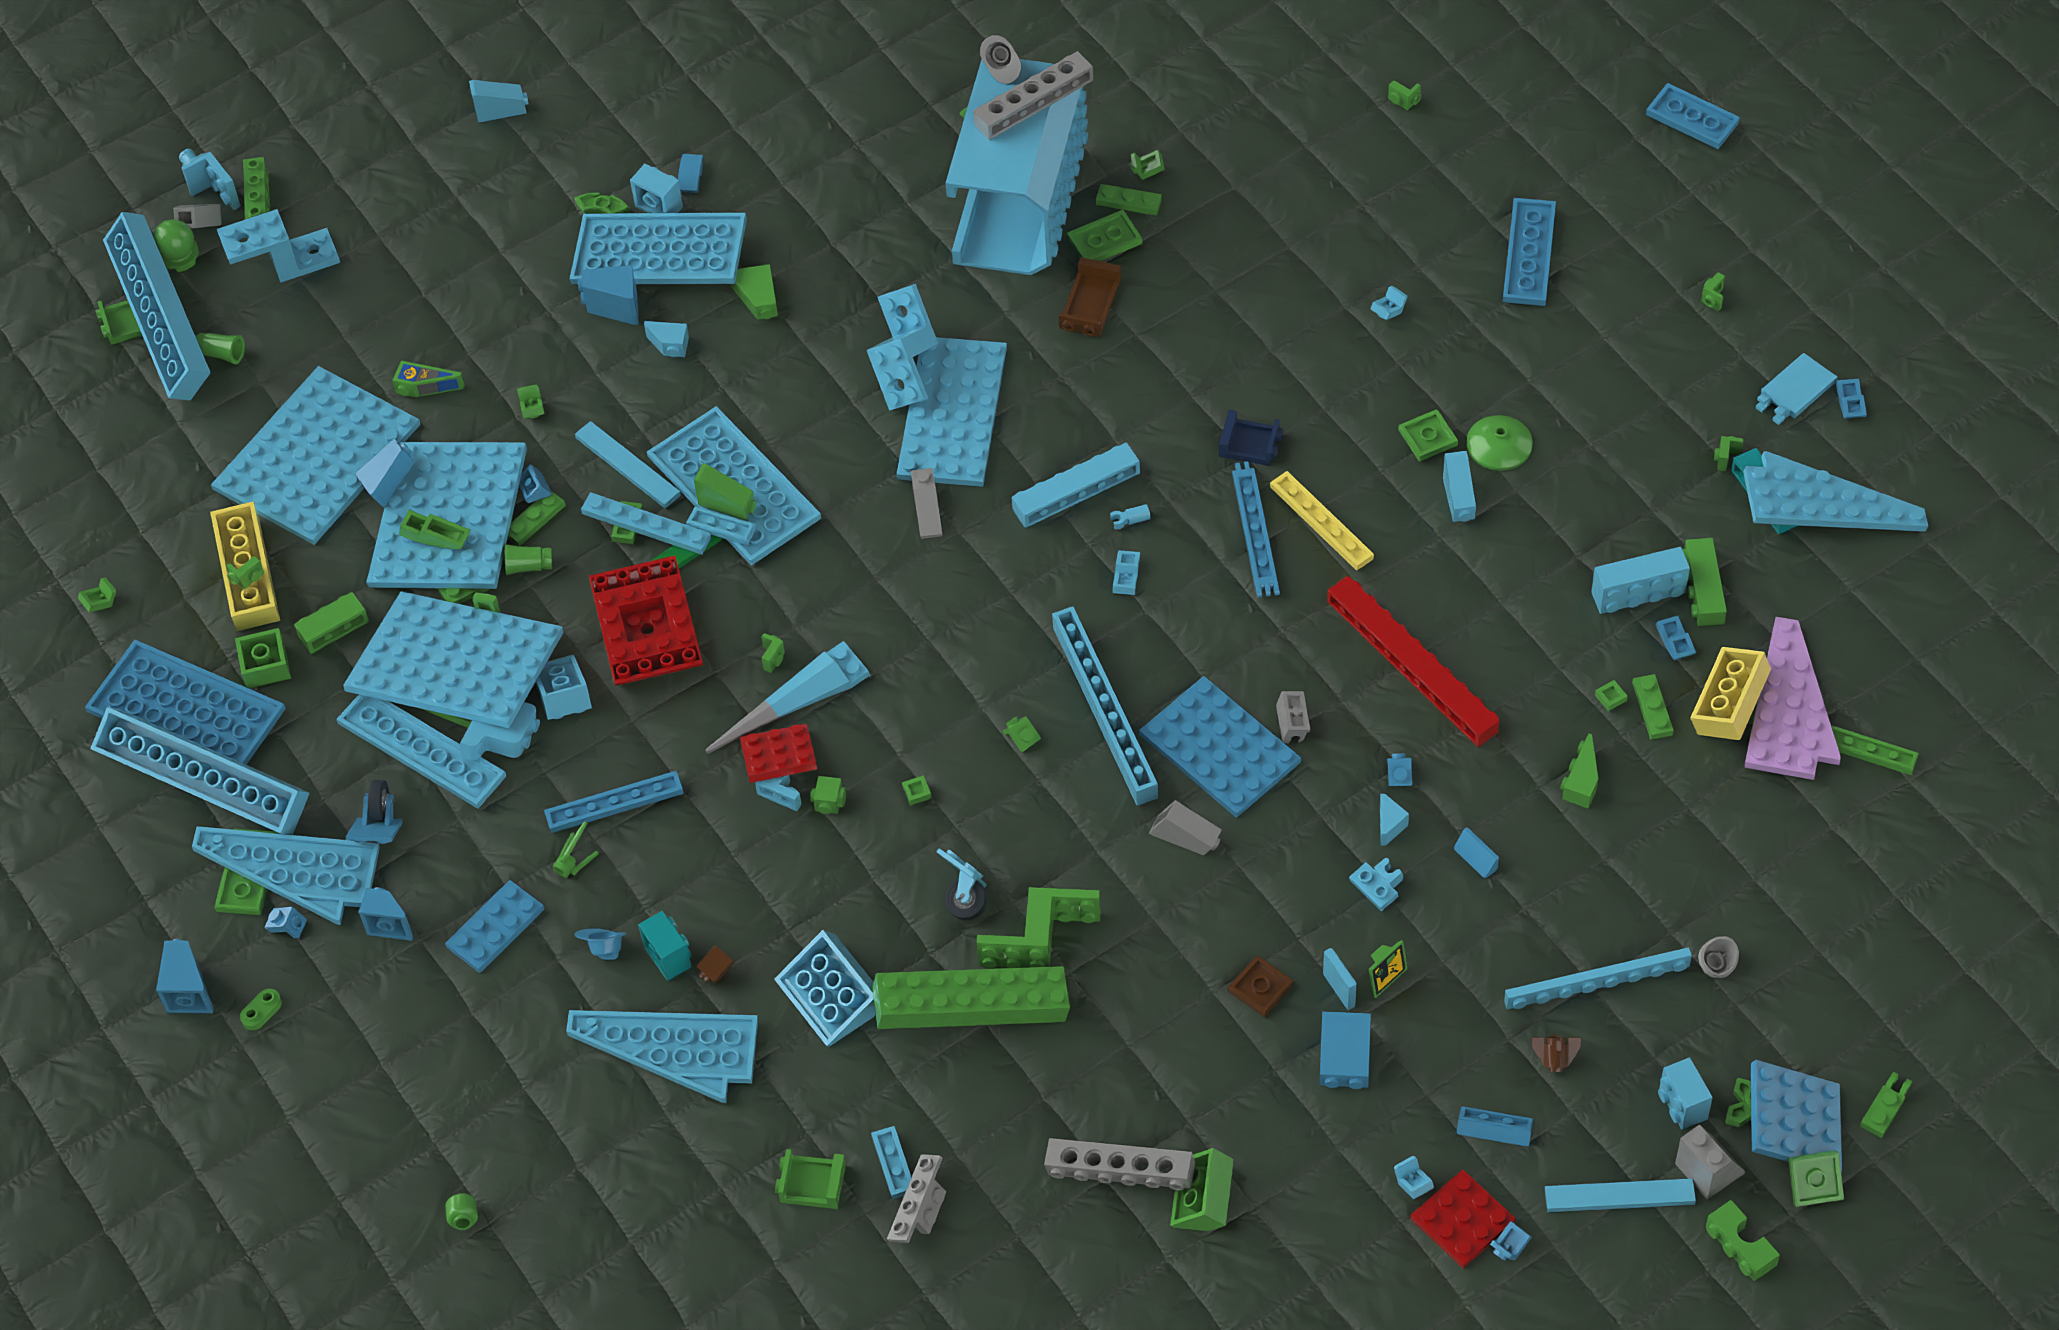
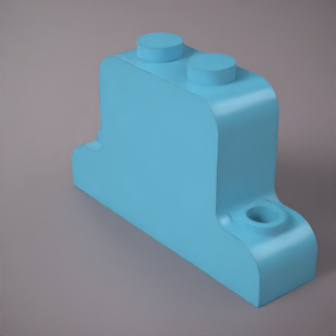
[460,702,540,761]

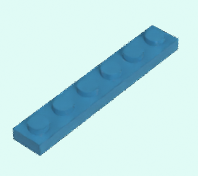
[544,771,684,833]

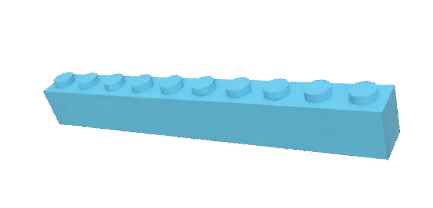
[1052,606,1158,806]

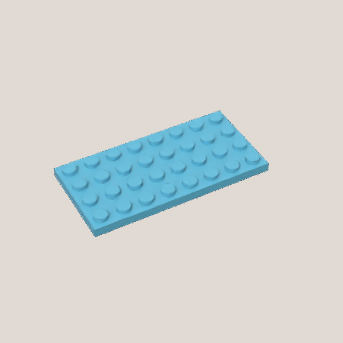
[570,213,747,284]
[897,337,1007,487]
[647,406,821,566]

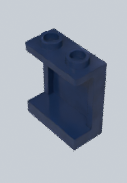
[1219,410,1283,466]

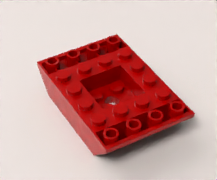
[589,556,703,686]

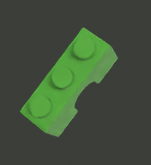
[1706,1200,1780,1281]

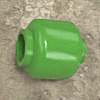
[445,1193,478,1230]

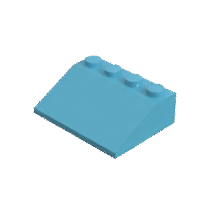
[774,930,876,1047]

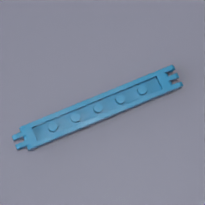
[1232,461,1280,598]

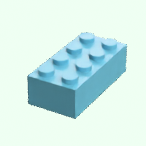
[1591,547,1690,614]

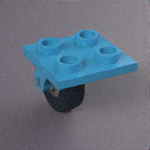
[346,780,403,844]

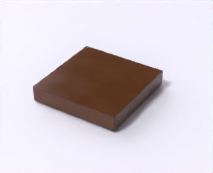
[1228,955,1294,1018]

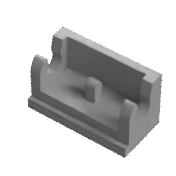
[1276,691,1310,743]

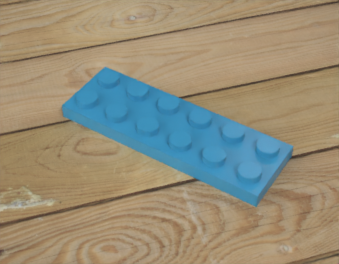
[1503,198,1556,306]

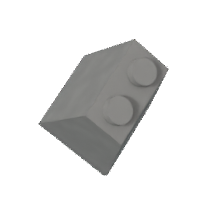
[1675,1125,1745,1200]

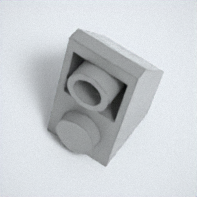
[173,204,222,228]

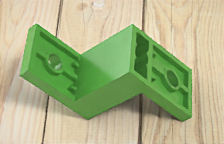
[977,887,1101,968]

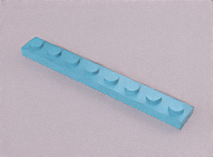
[1504,947,1692,1009]

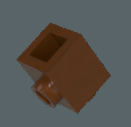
[696,945,735,984]

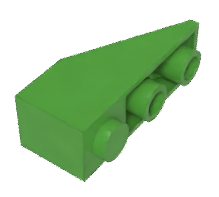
[1560,733,1598,809]

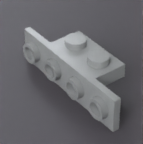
[887,1155,946,1243]

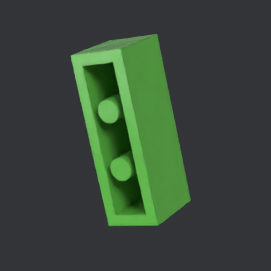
[294,592,369,654]

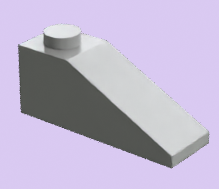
[911,468,943,539]

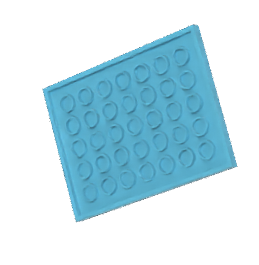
[211,366,420,545]
[367,442,527,589]
[343,591,563,728]

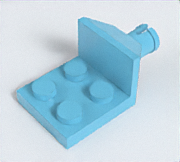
[179,149,241,210]

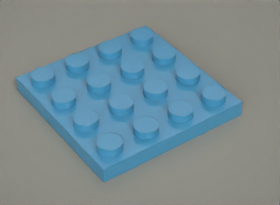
[1751,1060,1842,1172]

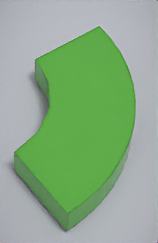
[574,193,631,214]

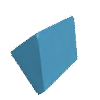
[519,464,552,503]
[1454,827,1499,878]

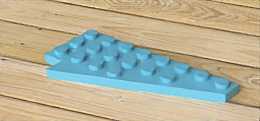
[192,826,380,925]
[566,1010,758,1103]

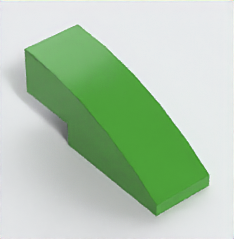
[399,510,470,549]

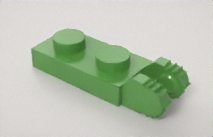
[1860,1072,1912,1138]

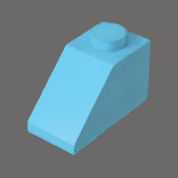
[644,321,689,357]

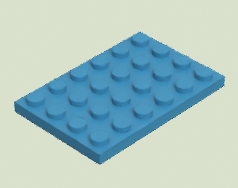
[1139,676,1301,818]

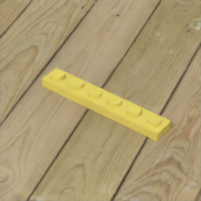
[1270,471,1374,571]

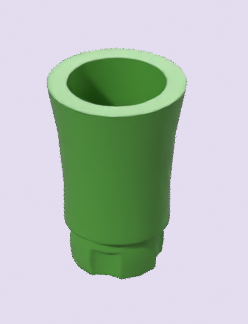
[195,333,245,365]
[505,544,552,575]

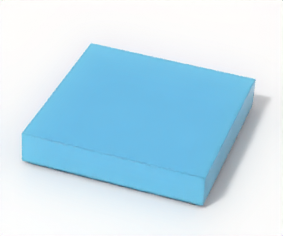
[1323,948,1357,1010]

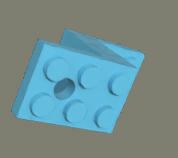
[217,209,340,283]
[867,284,938,411]

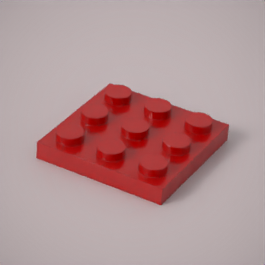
[740,724,817,783]
[1410,1170,1516,1268]

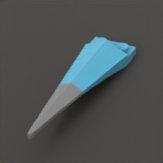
[706,641,870,754]

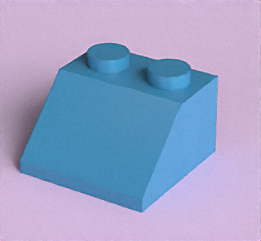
[359,887,413,941]

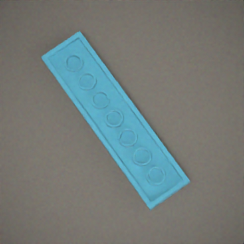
[337,695,506,809]

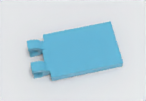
[1756,353,1837,425]

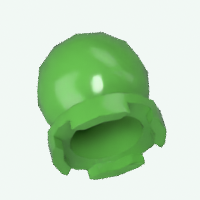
[153,219,200,272]

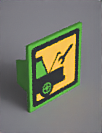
[1369,940,1407,998]

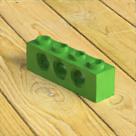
[243,157,270,220]

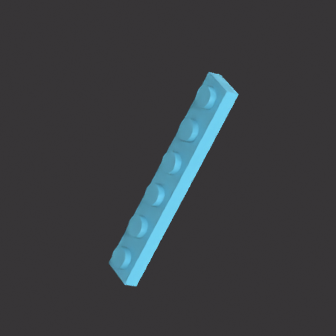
[581,492,711,555]

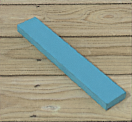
[575,421,681,509]
[1545,1179,1696,1212]

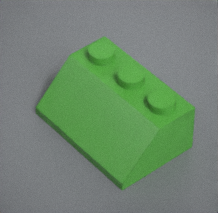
[1170,1148,1234,1231]

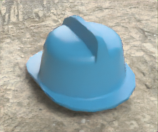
[574,929,626,960]

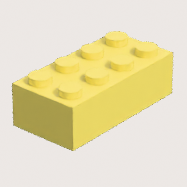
[1691,647,1771,740]

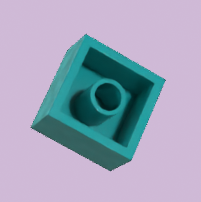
[638,911,692,981]

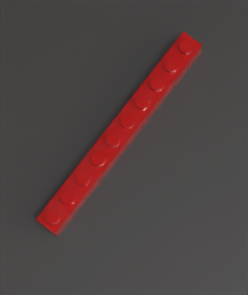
[1327,576,1500,747]

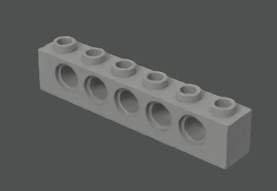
[973,51,1093,140]
[1044,1138,1196,1190]

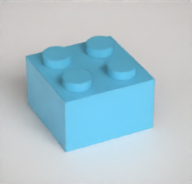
[630,164,683,213]
[1658,1057,1713,1130]

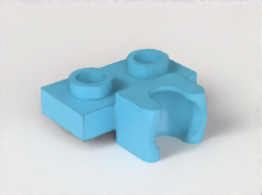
[1349,858,1403,912]

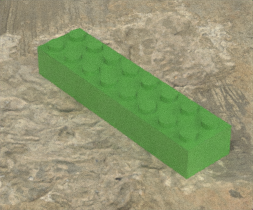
[872,966,1070,1029]

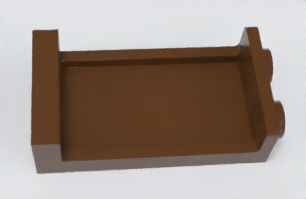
[1058,257,1122,337]

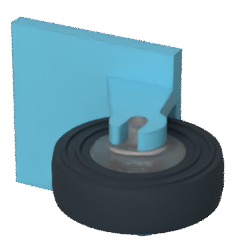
[937,848,988,920]

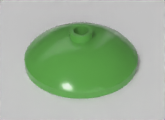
[1467,415,1533,471]

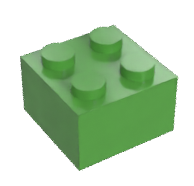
[235,628,291,689]

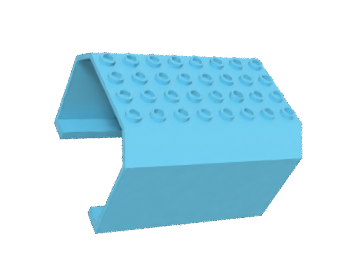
[946,59,1088,275]

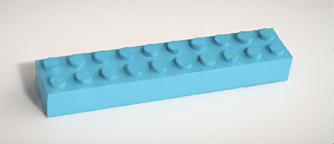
[103,212,210,401]
[90,707,310,835]

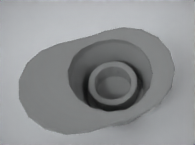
[980,35,1021,84]

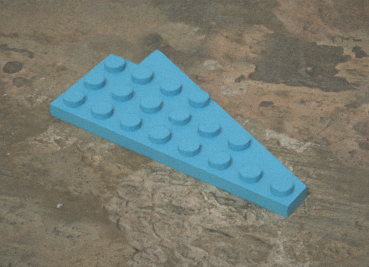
[1743,451,1928,531]

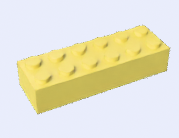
[210,502,280,631]

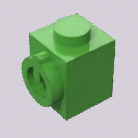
[810,776,846,814]

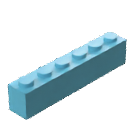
[1012,442,1140,528]

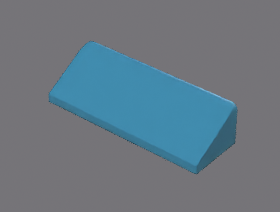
[1457,1106,1533,1146]

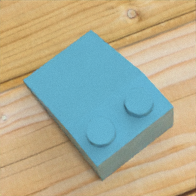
[535,654,592,720]

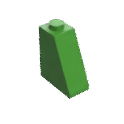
[730,264,778,319]
[694,463,757,520]

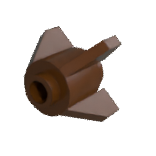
[1532,1034,1581,1072]

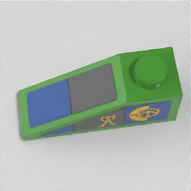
[392,361,465,397]

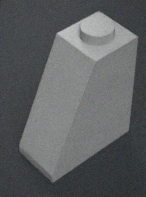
[1149,800,1221,855]

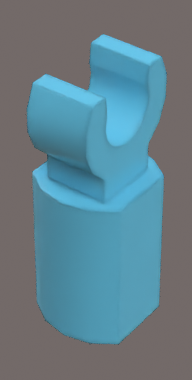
[1110,504,1151,529]

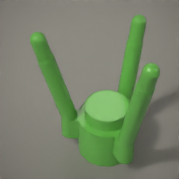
[552,821,599,878]

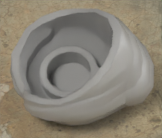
[1698,936,1739,978]

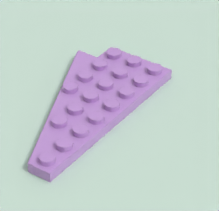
[1745,617,1841,780]

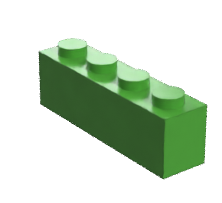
[1682,538,1727,626]

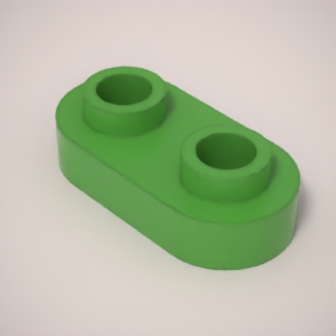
[240,989,282,1031]

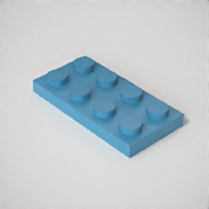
[1646,83,1740,149]
[445,880,544,973]

